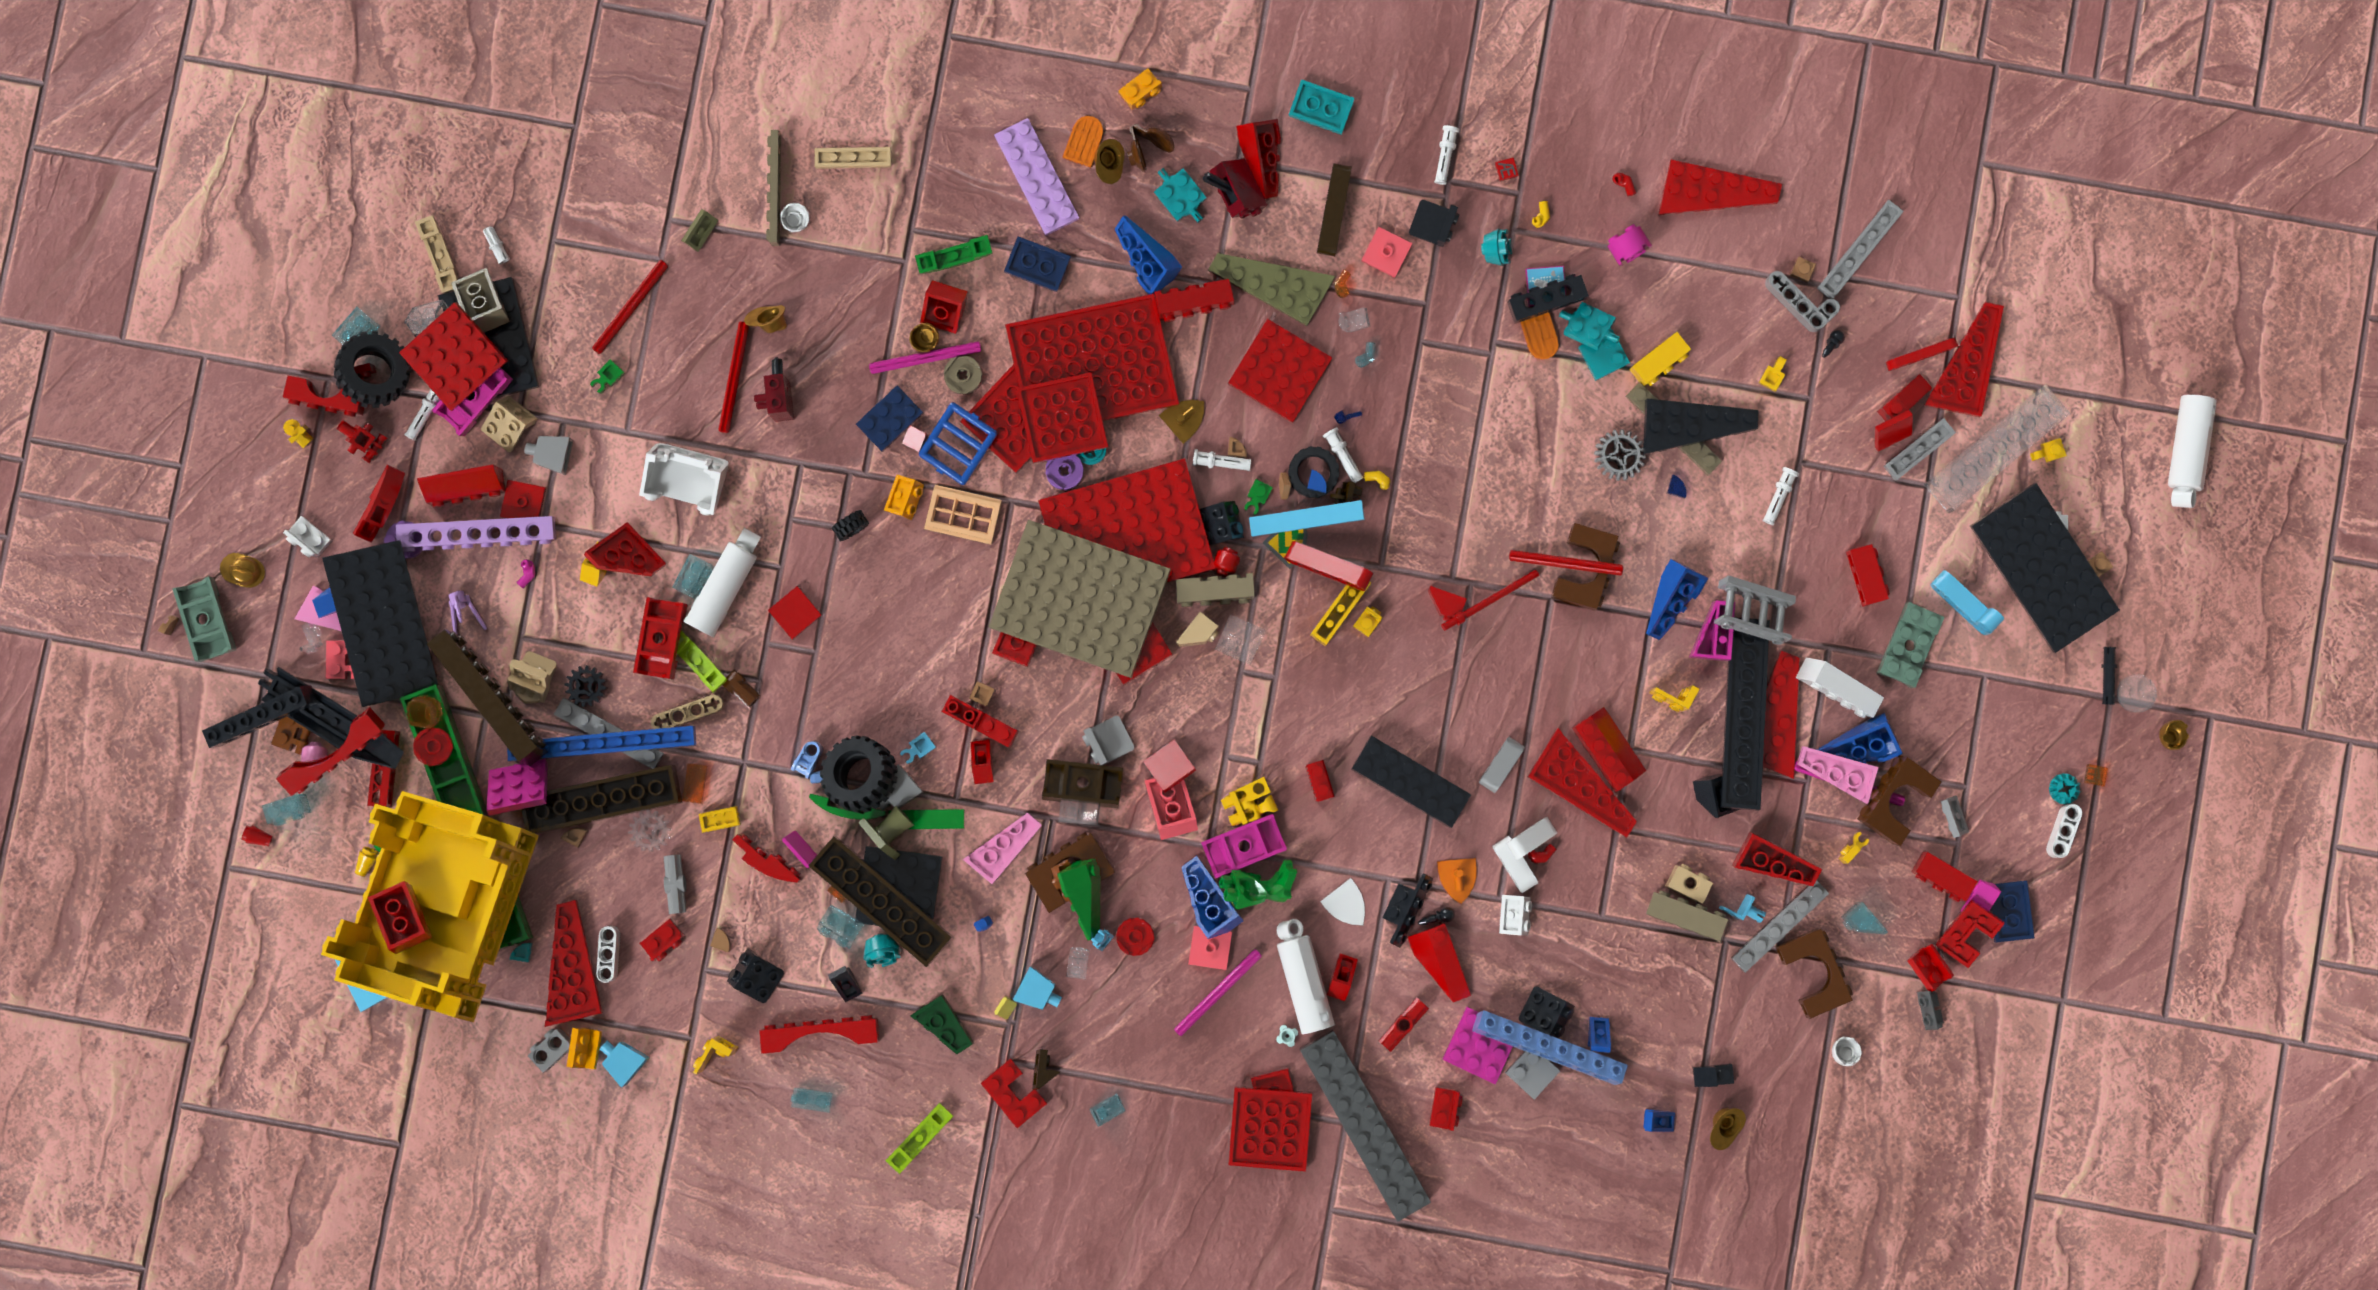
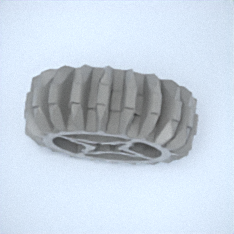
[1594,429,1646,481]

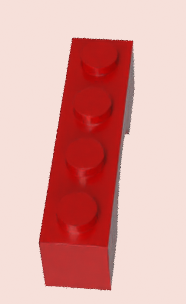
[283,375,364,417]

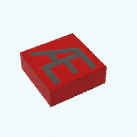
[1495,158,1519,182]

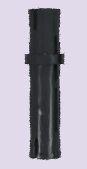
[2101,647,2117,705]

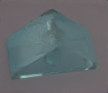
[1089,1094,1125,1127]

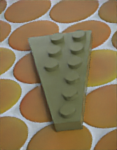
[1208,253,1335,326]

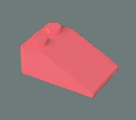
[1145,778,1198,840]

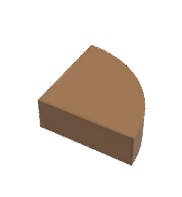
[1228,437,1247,458]
[1279,473,1291,499]
[158,615,179,635]
[561,828,588,848]
[710,928,730,952]

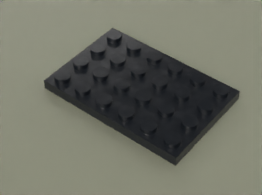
[438,277,539,400]

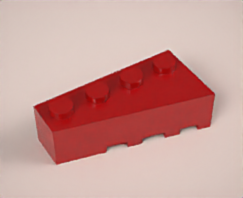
[1155,279,1234,322]
[1732,832,1822,886]

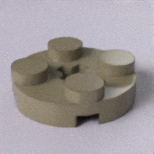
[944,356,982,395]

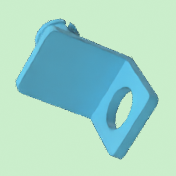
[1719,894,1766,923]

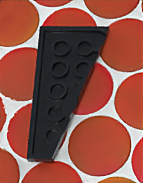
[1643,399,1758,456]

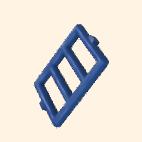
[919,402,997,485]

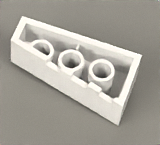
[1796,658,1884,718]

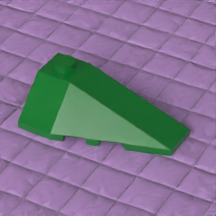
[1057,858,1101,940]

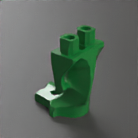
[1219,860,1298,910]

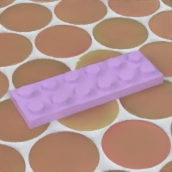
[994,118,1079,236]

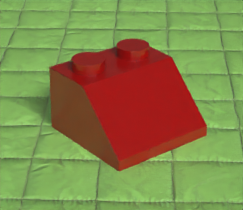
[920,280,968,334]

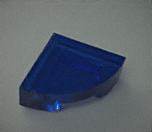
[1666,475,1687,499]

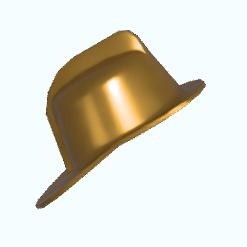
[1094,139,1125,184]
[744,305,787,334]
[220,553,265,588]
[1710,1108,1746,1150]

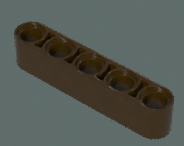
[1317,163,1352,257]

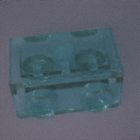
[332,306,380,344]
[672,554,715,599]
[817,905,864,949]

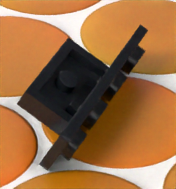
[1382,873,1433,948]

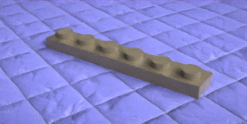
[766,130,781,246]
[1625,382,1722,476]

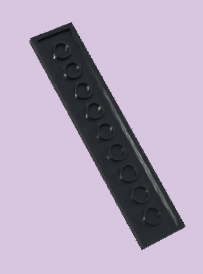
[1720,617,1770,811]

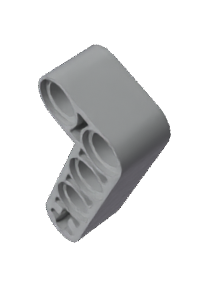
[1765,271,1840,332]

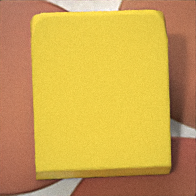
[994,996,1017,1019]

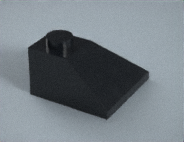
[1693,774,1741,818]

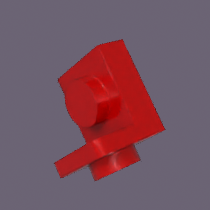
[354,363,376,379]

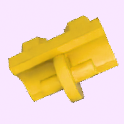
[283,419,314,448]

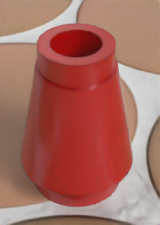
[241,825,273,847]

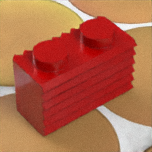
[1305,760,1335,802]

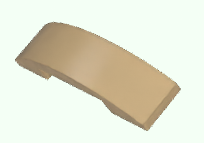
[415,215,459,294]

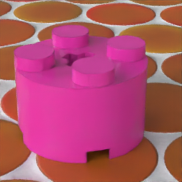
[1607,224,1652,266]

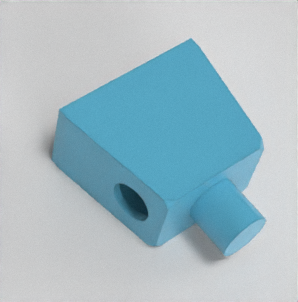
[1013,966,1062,1010]
[600,1041,650,1087]

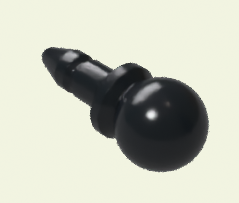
[1822,330,1845,358]
[1418,907,1455,925]

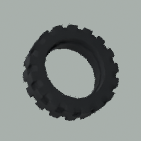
[1288,446,1339,498]

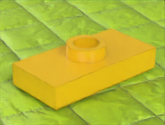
[699,806,741,833]

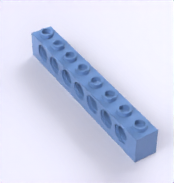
[1472,1010,1628,1085]

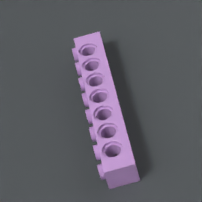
[396,516,556,552]

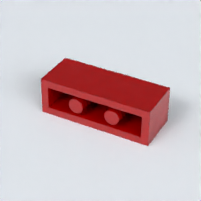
[1846,544,1890,607]
[1911,852,1978,903]

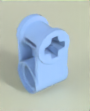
[791,741,823,779]

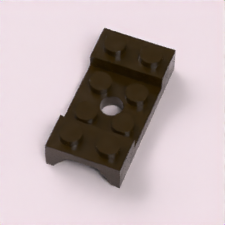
[1042,759,1123,809]

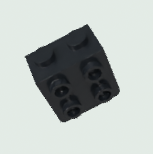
[1409,200,1460,247]
[1199,501,1244,546]
[727,948,784,1003]
[1519,986,1575,1039]

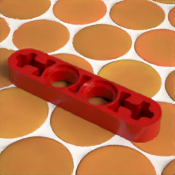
[1885,337,1958,371]

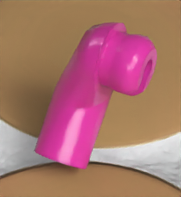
[516,559,535,589]

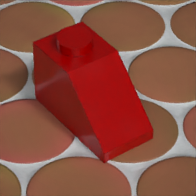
[1428,586,1467,621]
[970,739,994,784]
[1327,953,1358,1001]

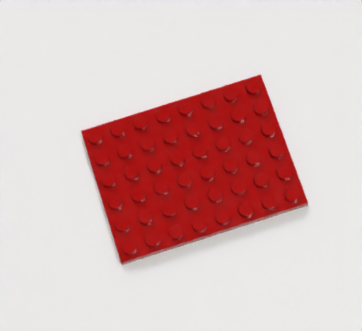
[1005,294,1179,421]
[1038,458,1216,583]

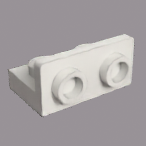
[283,516,332,558]
[1499,895,1532,936]

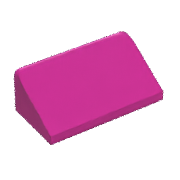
[782,831,817,868]
[1961,880,2001,912]

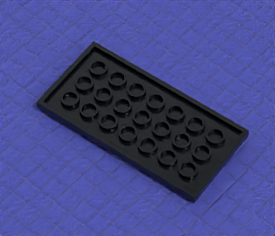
[1970,483,2120,653]
[322,539,439,707]

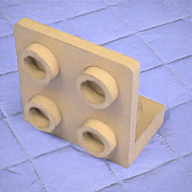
[481,395,538,452]

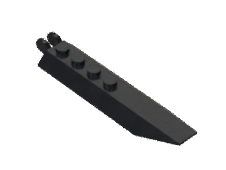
[258,667,404,769]

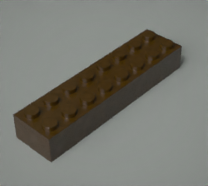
[427,629,548,766]
[521,765,683,834]
[808,836,953,967]

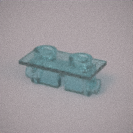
[791,1088,832,1113]

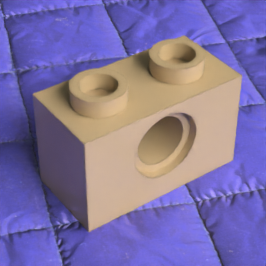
[1665,864,1713,904]

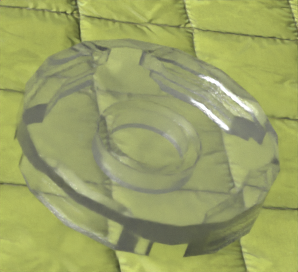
[2117,674,2157,713]

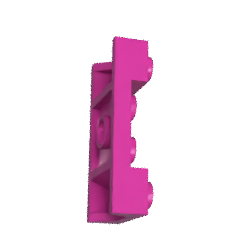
[432,368,513,436]
[1201,814,1287,878]

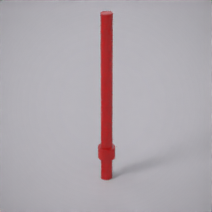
[1441,570,1539,631]

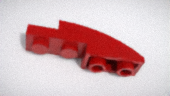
[353,464,405,543]
[941,695,1019,748]
[732,834,802,883]

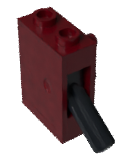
[1203,159,1268,219]
[754,357,794,422]

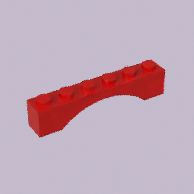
[276,707,385,796]
[759,1015,880,1054]

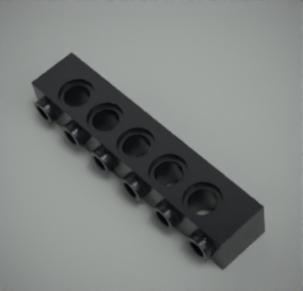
[202,685,318,748]

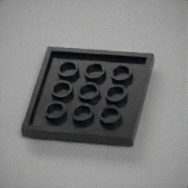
[855,846,943,926]

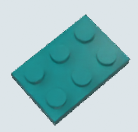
[1288,79,1355,135]

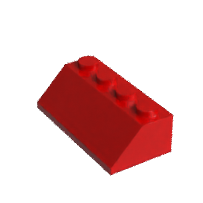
[417,464,506,508]
[1572,707,1647,792]

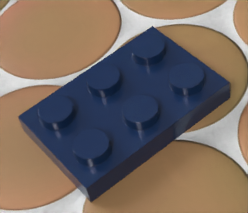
[1004,236,1071,293]
[856,385,924,452]
[1990,880,2035,943]

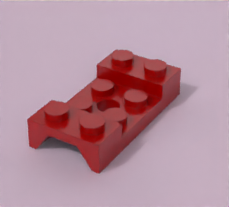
[633,597,688,680]

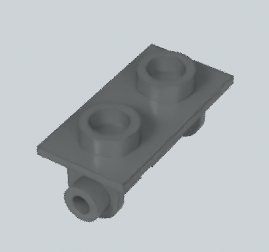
[1917,990,1944,1030]

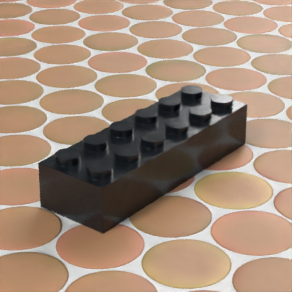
[1351,735,1471,828]

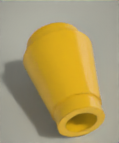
[355,846,378,877]

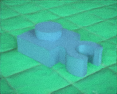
[900,732,936,764]
[1091,929,1114,951]

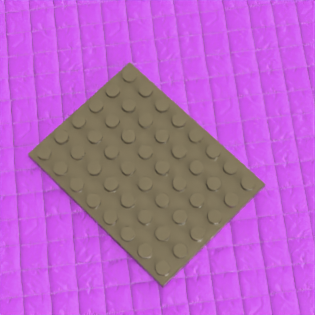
[989,520,1171,678]

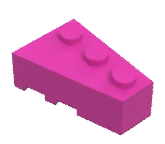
[1689,600,1736,661]

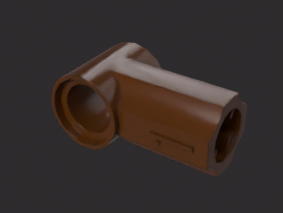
[723,669,761,708]

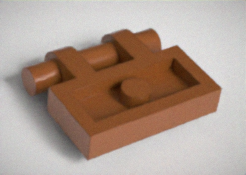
[271,717,311,755]

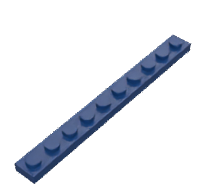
[507,726,696,761]

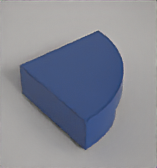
[1307,470,1327,493]

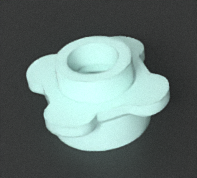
[1276,1025,1298,1047]

